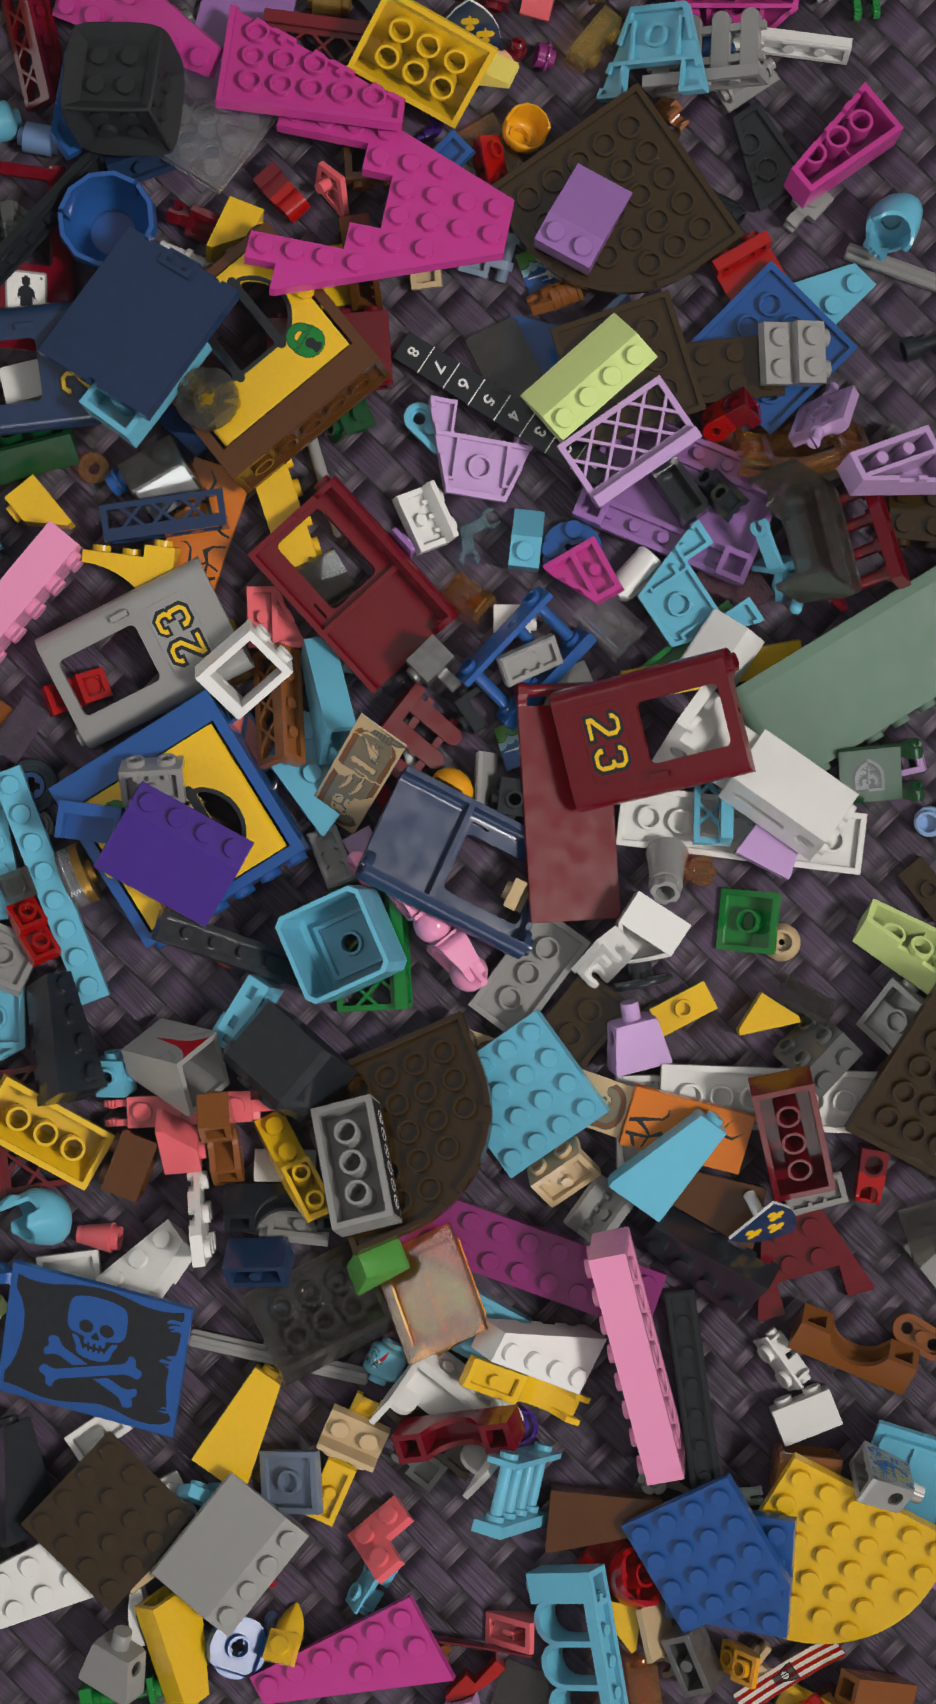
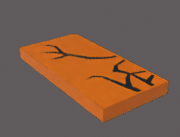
[166,457,248,591]
[618,1083,756,1174]

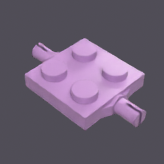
[788,382,859,449]

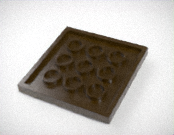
[550,289,707,447]
[21,1431,196,1612]

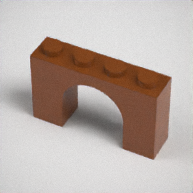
[834,1668,918,1704]

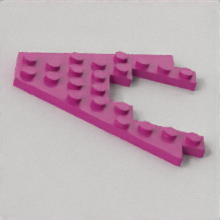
[244,116,515,296]

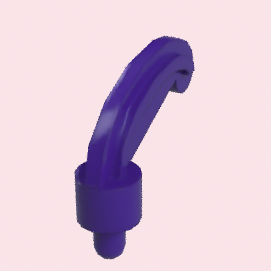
[416,115,443,142]

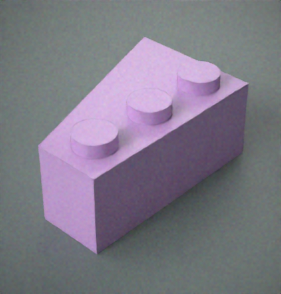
[836,425,936,496]

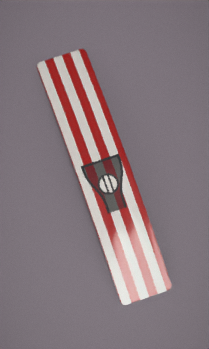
[733,1644,846,1704]

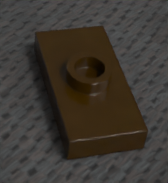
[896,856,936,923]

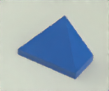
[157,403,218,458]

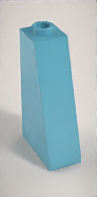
[301,636,356,765]
[607,1108,727,1222]

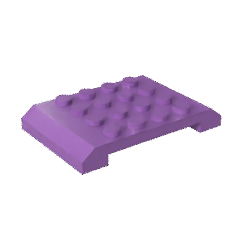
[572,423,791,587]

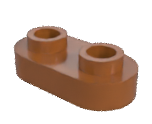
[891,1312,936,1361]

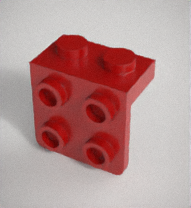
[711,230,787,301]

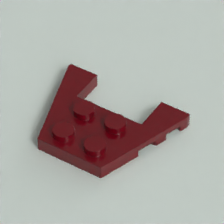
[756,1209,874,1322]

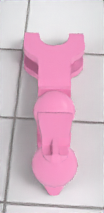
[346,851,488,992]

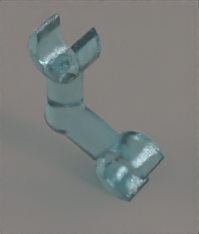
[460,508,501,567]

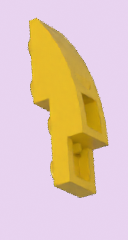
[254,1111,329,1223]

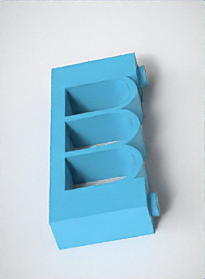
[526,1564,629,1704]

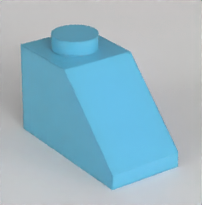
[507,508,545,573]

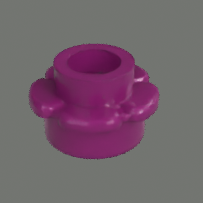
[532,41,556,72]

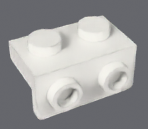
[392,480,459,556]

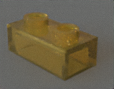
[566,5,622,75]

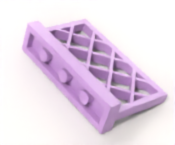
[556,375,702,509]

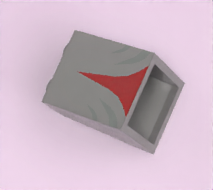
[121,1018,230,1117]

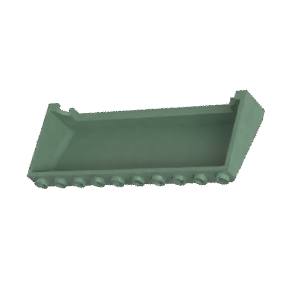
[736,566,936,771]

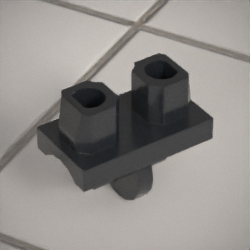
[694,467,750,523]

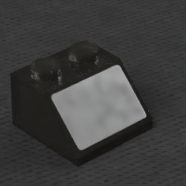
[117,434,205,522]

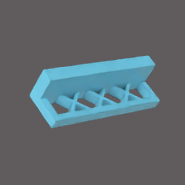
[693,782,734,847]

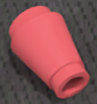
[76,1222,124,1253]

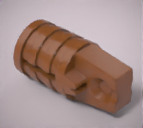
[526,280,584,316]

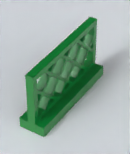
[330,888,413,1013]

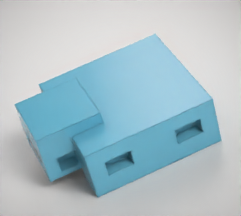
[212,974,285,1048]

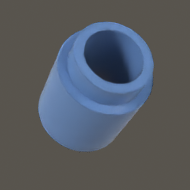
[17,121,61,157]

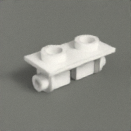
[753,1327,811,1391]

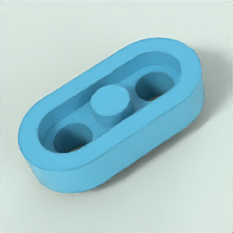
[404,402,455,455]

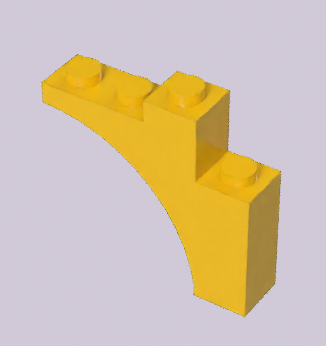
[82,539,181,588]

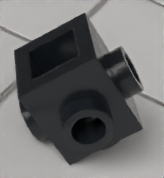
[489,776,524,822]

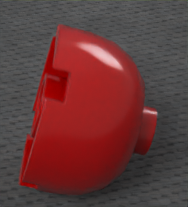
[607,1545,661,1608]

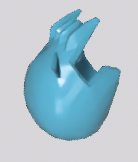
[863,193,923,262]
[0,1188,72,1245]

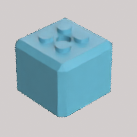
[275,885,407,1004]

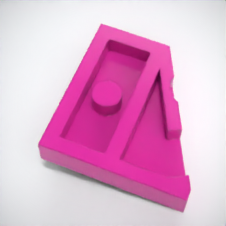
[542,536,624,606]

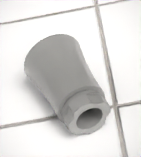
[645,837,689,905]

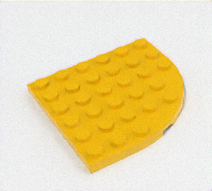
[758,1452,936,1644]

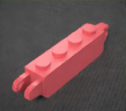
[104,1089,276,1128]

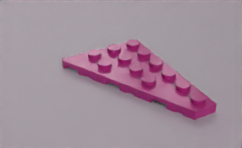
[215,5,405,132]

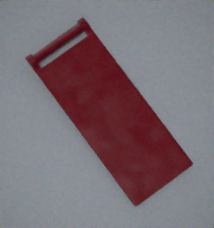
[514,678,621,924]

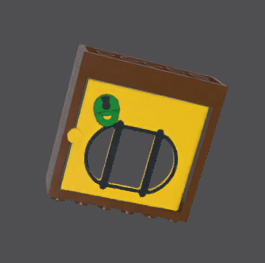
[172,220,392,494]

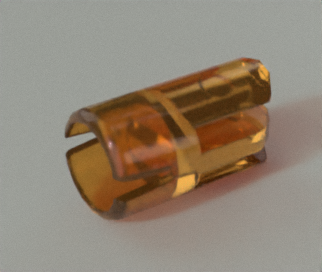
[683,855,717,888]

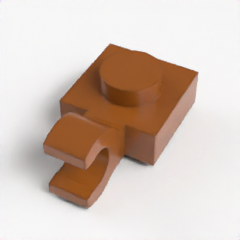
[654,96,690,132]

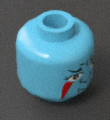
[363,1337,409,1386]

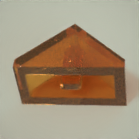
[442,572,496,626]

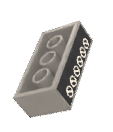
[310,1094,402,1237]

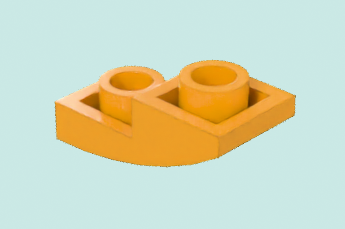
[719,1638,761,1689]

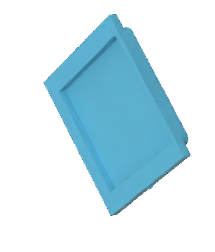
[871,1420,936,1525]

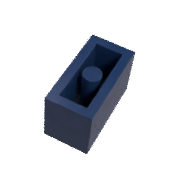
[221,1237,295,1287]

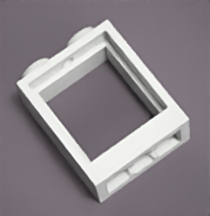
[194,619,293,720]

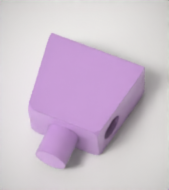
[733,823,798,881]
[607,999,672,1077]

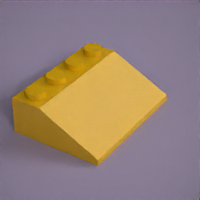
[347,0,499,129]

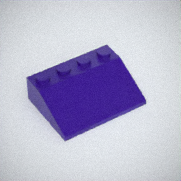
[93,781,254,927]

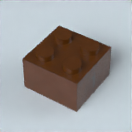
[99,1128,160,1203]

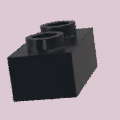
[648,456,711,528]

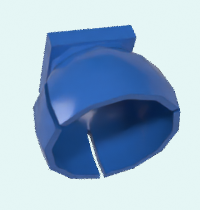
[58,170,158,272]

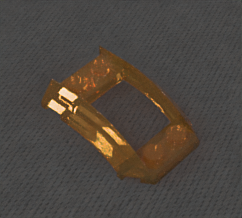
[732,421,870,480]

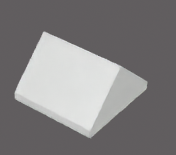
[680,608,765,686]

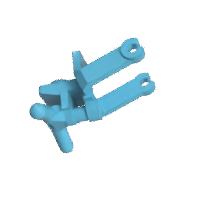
[750,501,828,614]

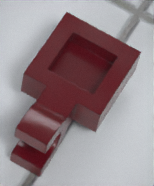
[165,199,220,244]

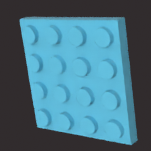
[478,1009,611,1178]

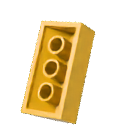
[0,1073,115,1191]

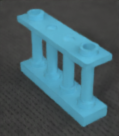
[471,1441,562,1540]

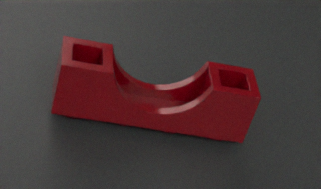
[391,1404,526,1464]

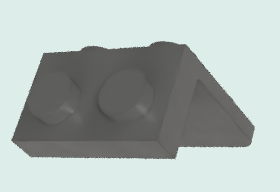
[772,1010,863,1098]

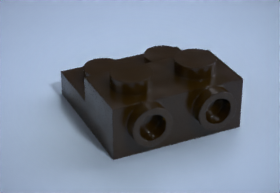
[887,495,936,551]

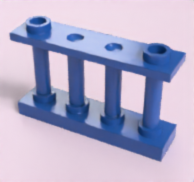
[455,586,596,731]

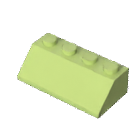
[520,313,657,443]

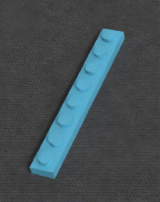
[0,765,111,1005]

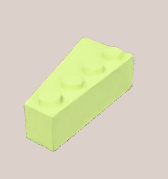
[852,898,936,995]

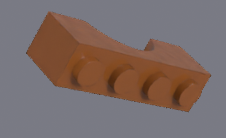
[196,1091,245,1186]
[788,1302,920,1395]

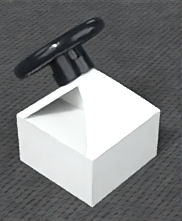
[612,891,691,992]

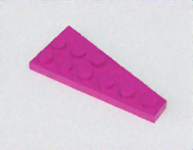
[52,0,223,79]
[249,1594,456,1704]

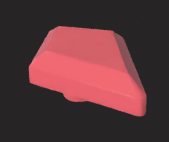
[314,161,350,217]

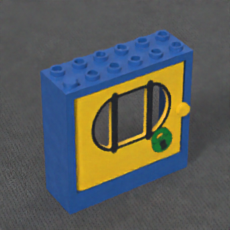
[48,690,312,950]

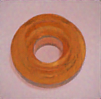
[78,453,109,484]

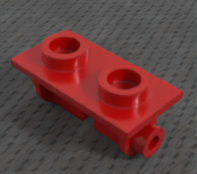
[471,135,508,185]

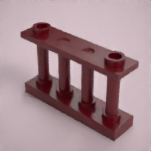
[800,491,912,613]

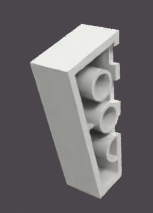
[471,1318,607,1394]

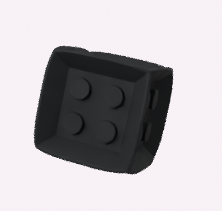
[61,21,185,157]

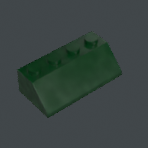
[0,428,80,484]

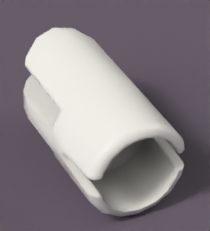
[614,546,662,602]

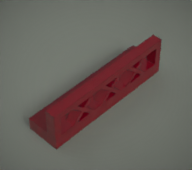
[1,0,63,112]

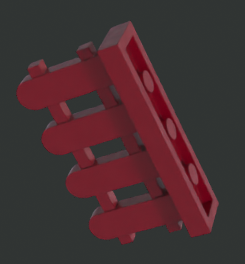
[374,682,462,815]

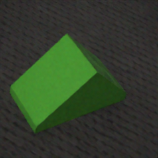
[347,1239,410,1295]

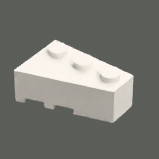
[96,1219,192,1298]

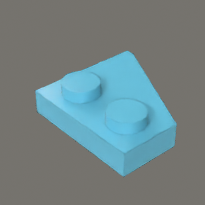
[794,263,876,325]

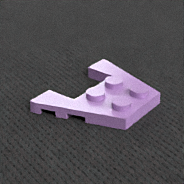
[428,395,533,503]

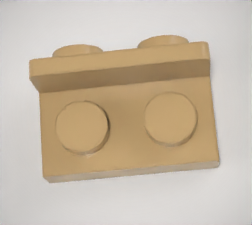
[527,1135,601,1208]
[316,1403,391,1472]

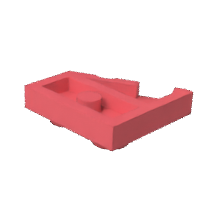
[245,586,305,649]

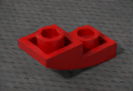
[5,896,62,967]

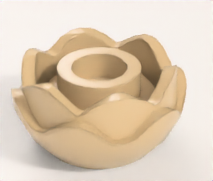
[766,923,800,962]

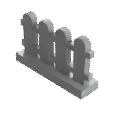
[642,7,769,98]

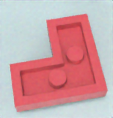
[348,1495,414,1584]

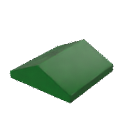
[716,888,781,955]

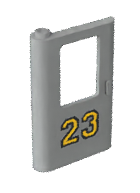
[35,556,255,749]

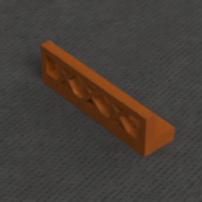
[253,642,306,770]

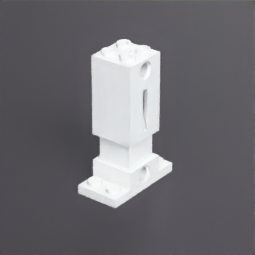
[652,684,859,861]

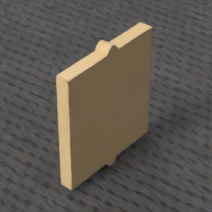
[636,1596,673,1664]

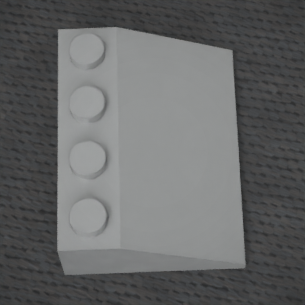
[150,1471,309,1637]

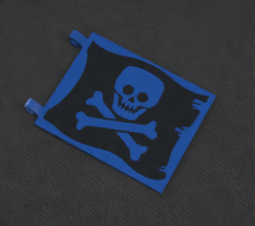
[0,1259,194,1438]

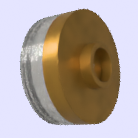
[54,843,102,909]

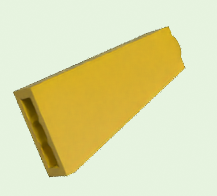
[191,1363,283,1484]
[134,1585,209,1704]

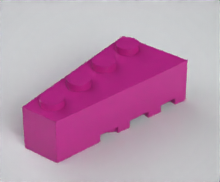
[783,82,904,209]

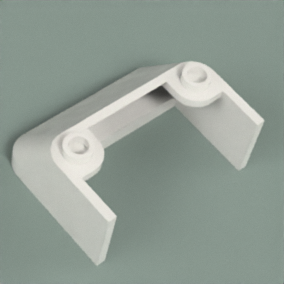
[369,1343,523,1500]

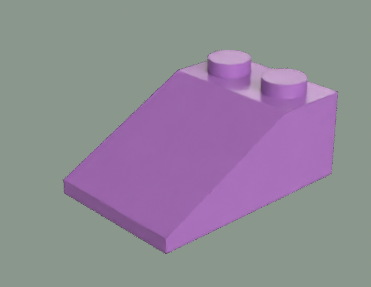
[534,163,633,276]

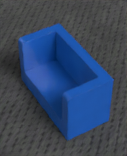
[55,800,125,843]

